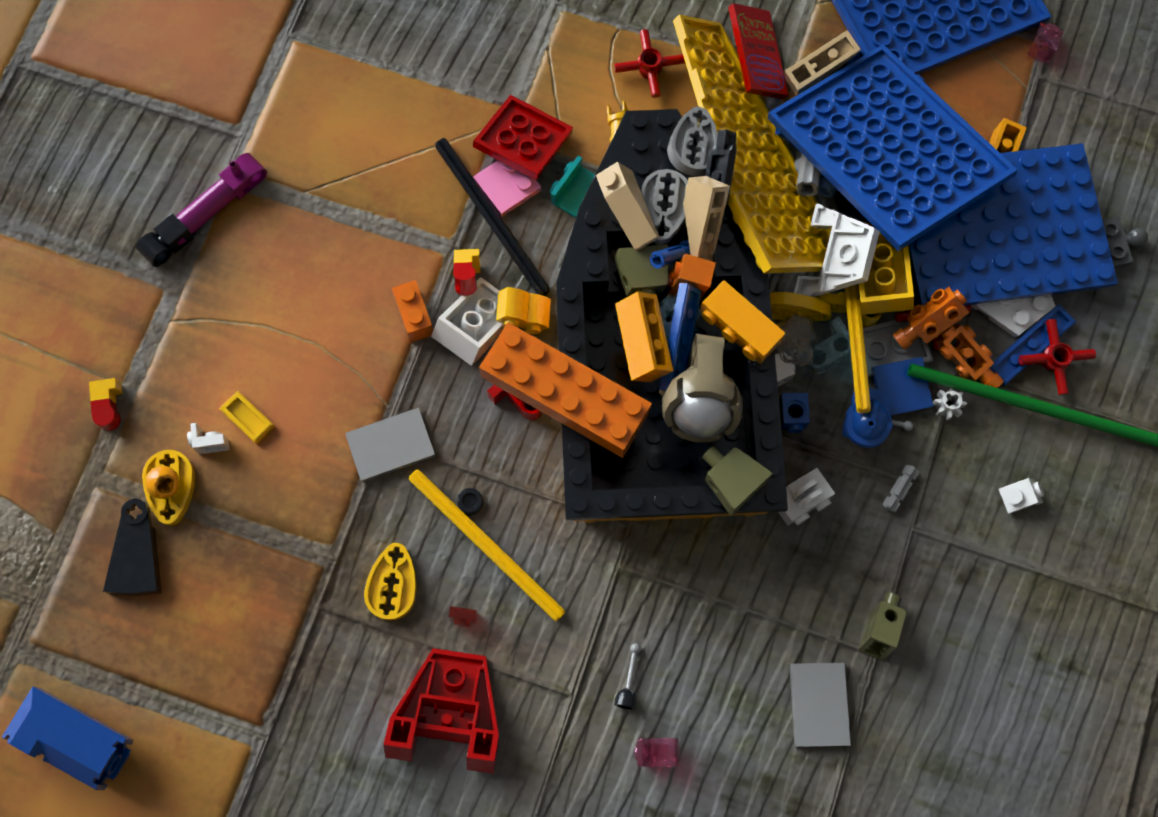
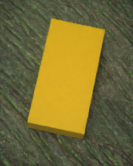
[219,391,275,445]

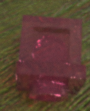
[1027,23,1063,63]
[634,738,679,767]

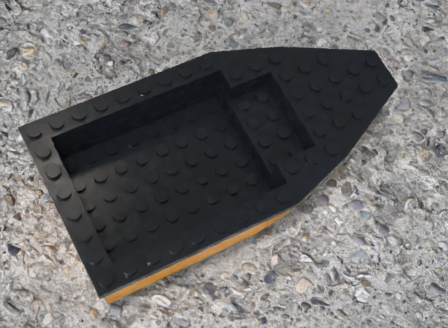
[556,109,788,523]

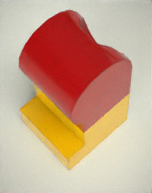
[453,249,481,296]
[89,378,123,431]

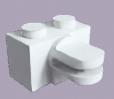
[778,468,835,526]

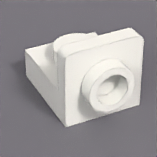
[187,423,230,455]

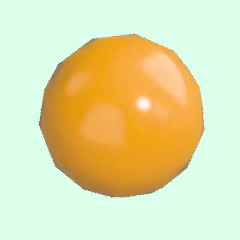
[145,466,180,499]

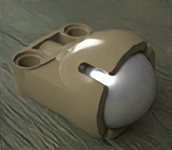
[662,334,743,442]

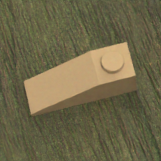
[785,30,861,96]
[596,162,659,251]
[683,176,730,262]

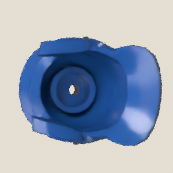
[842,388,893,448]

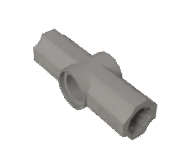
[794,153,821,197]

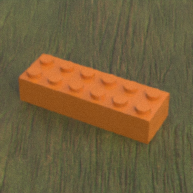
[479,322,652,458]

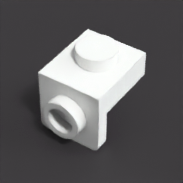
[999,478,1044,514]

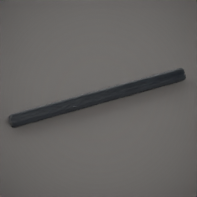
[435,138,550,296]

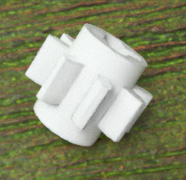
[932,388,967,420]

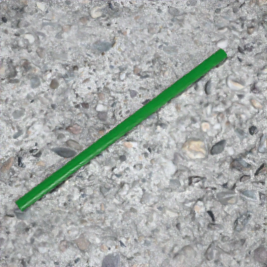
[907,363,1158,447]

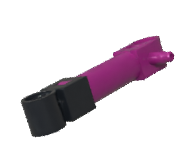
[136,153,267,267]

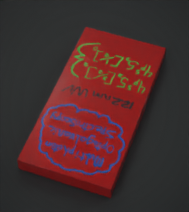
[728,3,788,99]

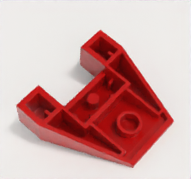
[383,648,499,774]

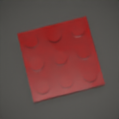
[473,95,573,180]

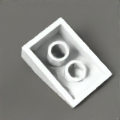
[431,277,504,366]

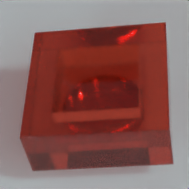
[448,606,478,627]

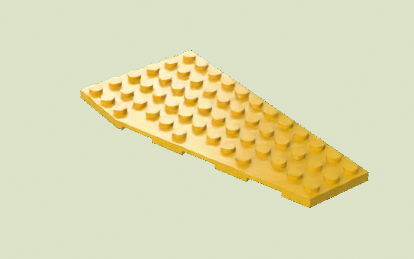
[673,15,831,274]

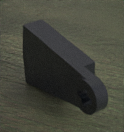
[103,498,162,596]

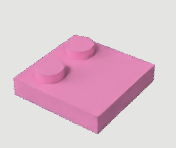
[473,161,542,217]

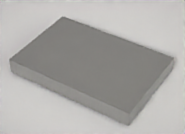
[844,320,933,379]
[345,407,436,482]
[790,663,851,747]

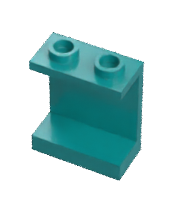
[550,156,595,218]

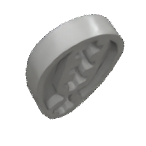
[667,106,718,176]
[641,169,688,245]

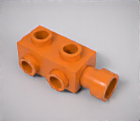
[893,287,969,350]
[936,325,1004,388]

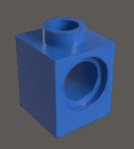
[779,393,810,433]

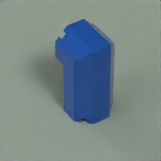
[2,686,133,790]

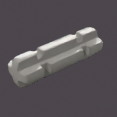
[883,465,919,513]

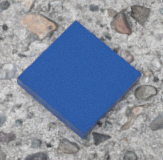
[871,357,933,415]

